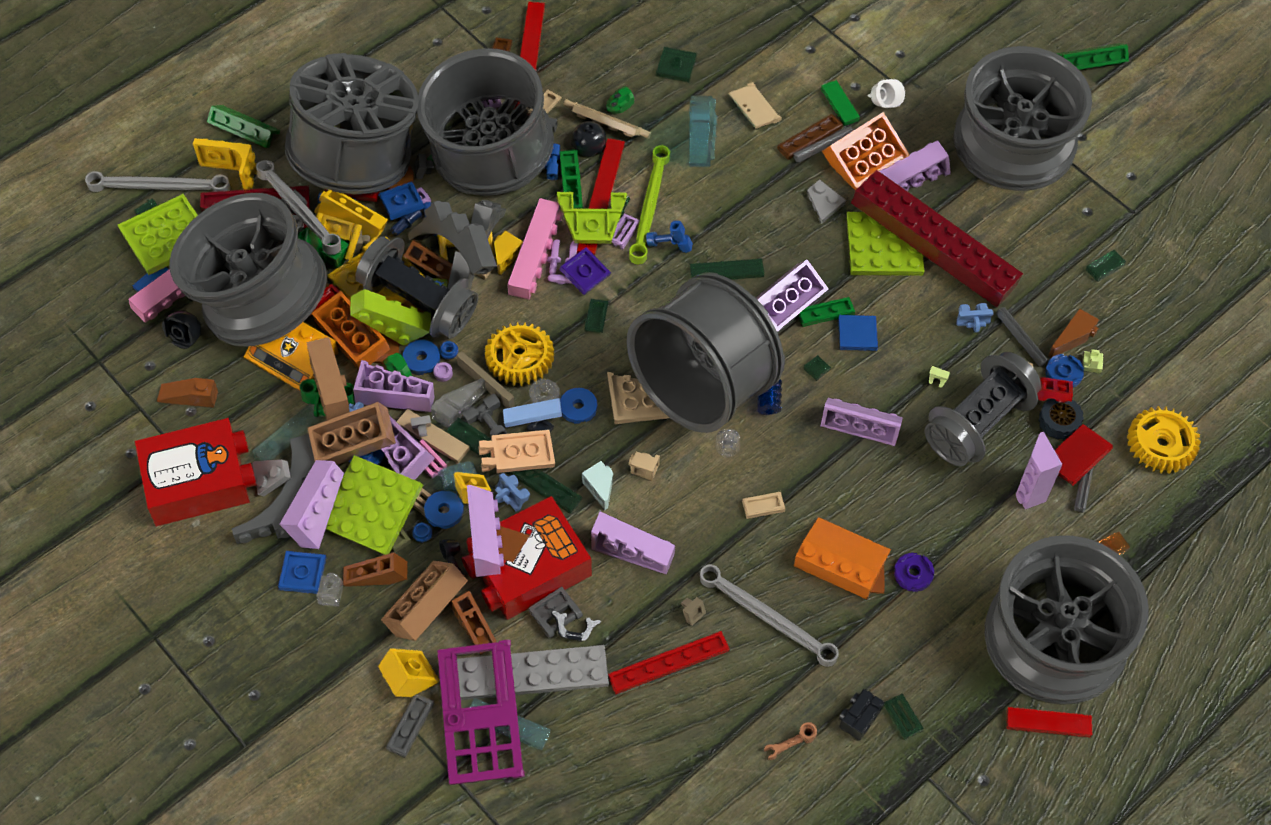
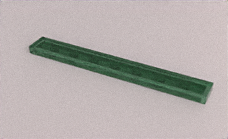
[446,417,582,514]

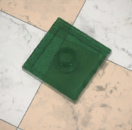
[656,47,697,82]

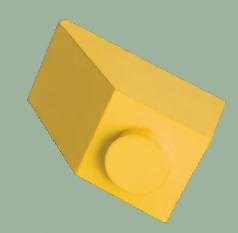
[494,230,523,275]
[454,472,491,504]

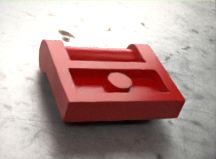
[1037,377,1073,403]

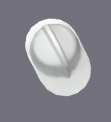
[868,79,905,108]

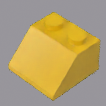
[378,648,440,697]

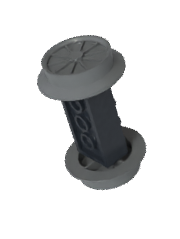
[355,237,478,339]
[925,352,1041,466]

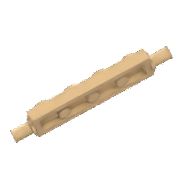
[564,99,651,139]

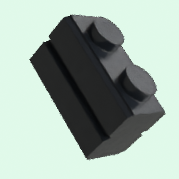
[839,689,885,741]

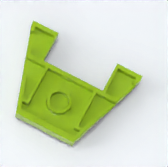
[556,192,627,244]

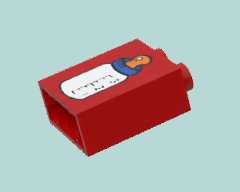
[135,418,257,526]

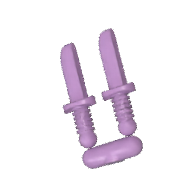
[547,240,578,284]

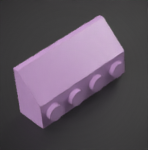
[756,260,828,331]
[821,398,903,446]
[1016,432,1062,509]
[467,485,504,577]

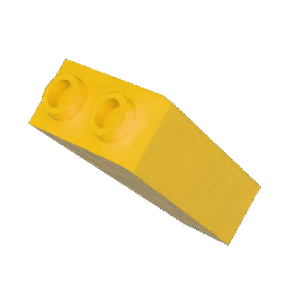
[314,190,388,240]

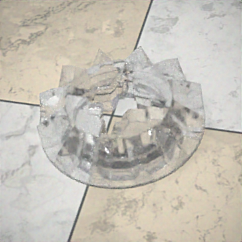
[529,379,560,403]

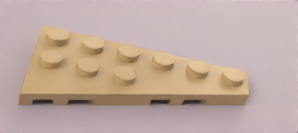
[607,372,669,424]

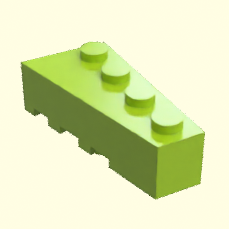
[350,289,431,346]

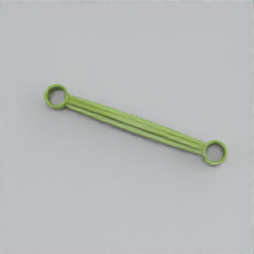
[629,145,670,264]

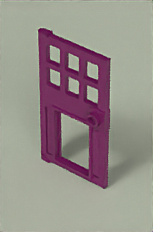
[437,640,525,785]

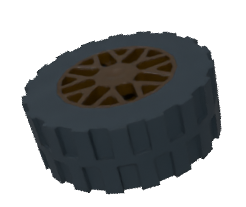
[1038,399,1084,440]

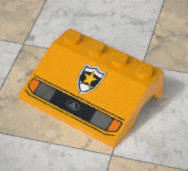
[244,322,339,391]

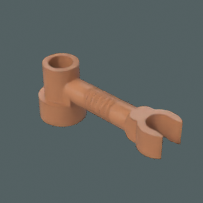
[764,722,817,760]

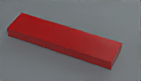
[1007,707,1092,738]

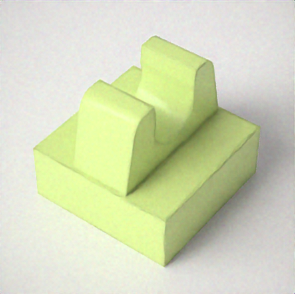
[1082,349,1103,373]
[929,366,950,388]

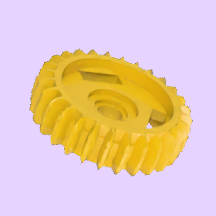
[485,322,554,387]
[1127,406,1201,474]

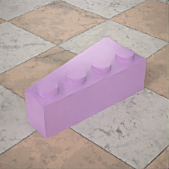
[879,140,951,191]
[353,360,435,412]
[382,415,435,480]
[280,460,344,549]
[591,512,675,574]

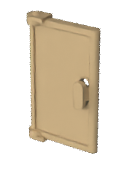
[729,82,782,129]

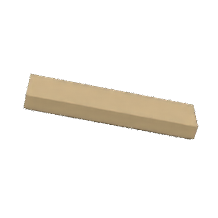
[397,409,470,463]

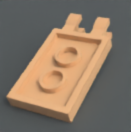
[478,430,555,473]

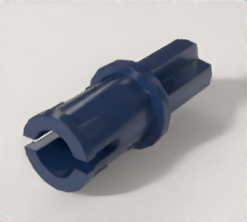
[390,210,422,236]

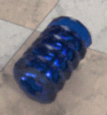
[757,379,782,415]

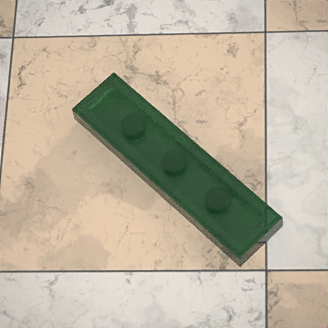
[690,258,765,280]

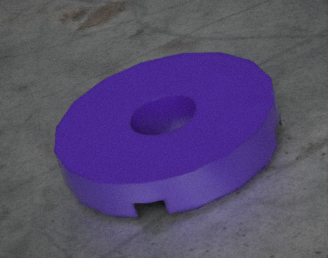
[894,553,935,592]

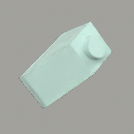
[582,461,613,510]

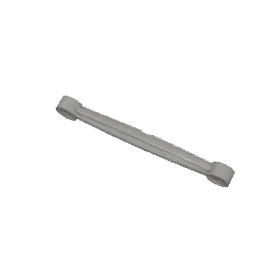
[256,160,341,255]
[85,171,231,192]
[700,564,838,667]

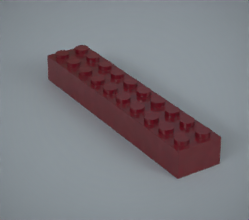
[851,170,1023,308]

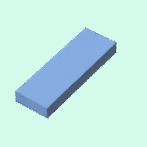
[503,398,562,427]

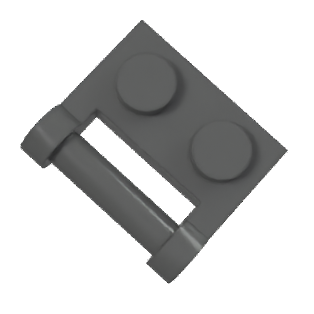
[529,587,583,639]

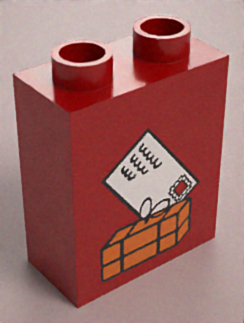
[462,496,592,620]

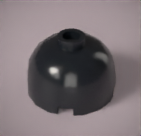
[571,121,606,157]
[162,310,201,349]

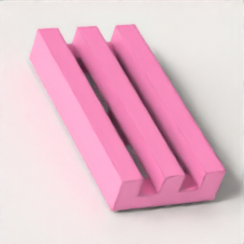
[420,439,447,479]

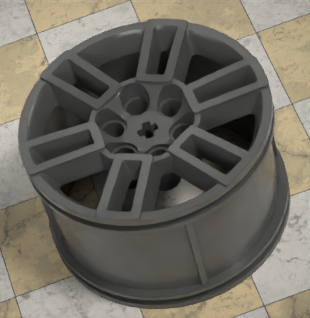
[417,49,554,195]
[285,53,419,194]
[627,272,785,433]

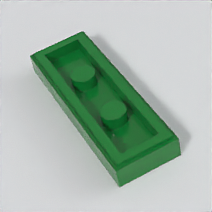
[821,80,860,126]
[798,297,855,327]

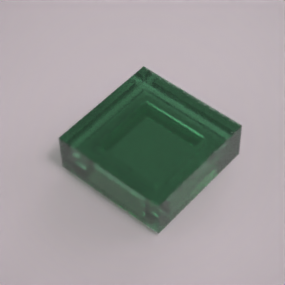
[804,355,831,381]

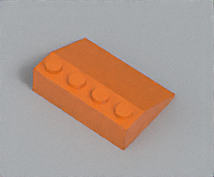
[822,112,910,191]
[794,517,891,599]

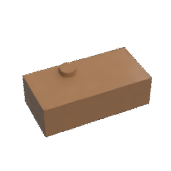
[306,337,350,420]
[308,402,396,465]
[381,561,468,641]

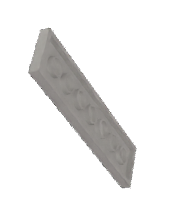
[457,645,609,700]

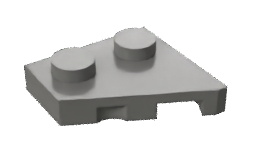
[807,180,846,224]
[252,459,291,496]

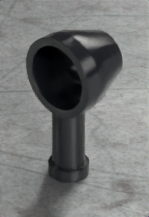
[439,539,462,572]

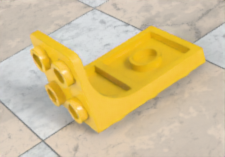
[193,138,257,190]

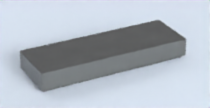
[386,694,434,758]

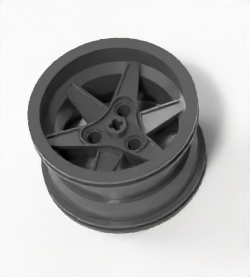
[954,46,1092,191]
[169,193,327,346]
[985,536,1149,704]

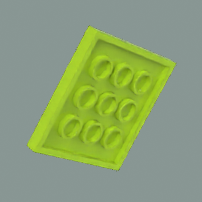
[118,194,198,275]
[846,212,924,276]
[326,455,423,555]

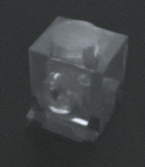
[316,573,343,607]

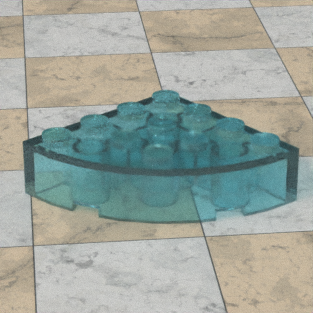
[689,95,717,167]

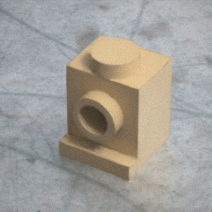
[628,451,660,481]

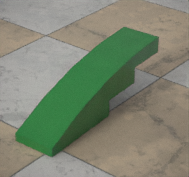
[560,150,583,209]

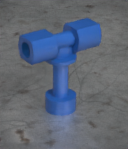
[544,144,560,180]
[646,221,693,253]

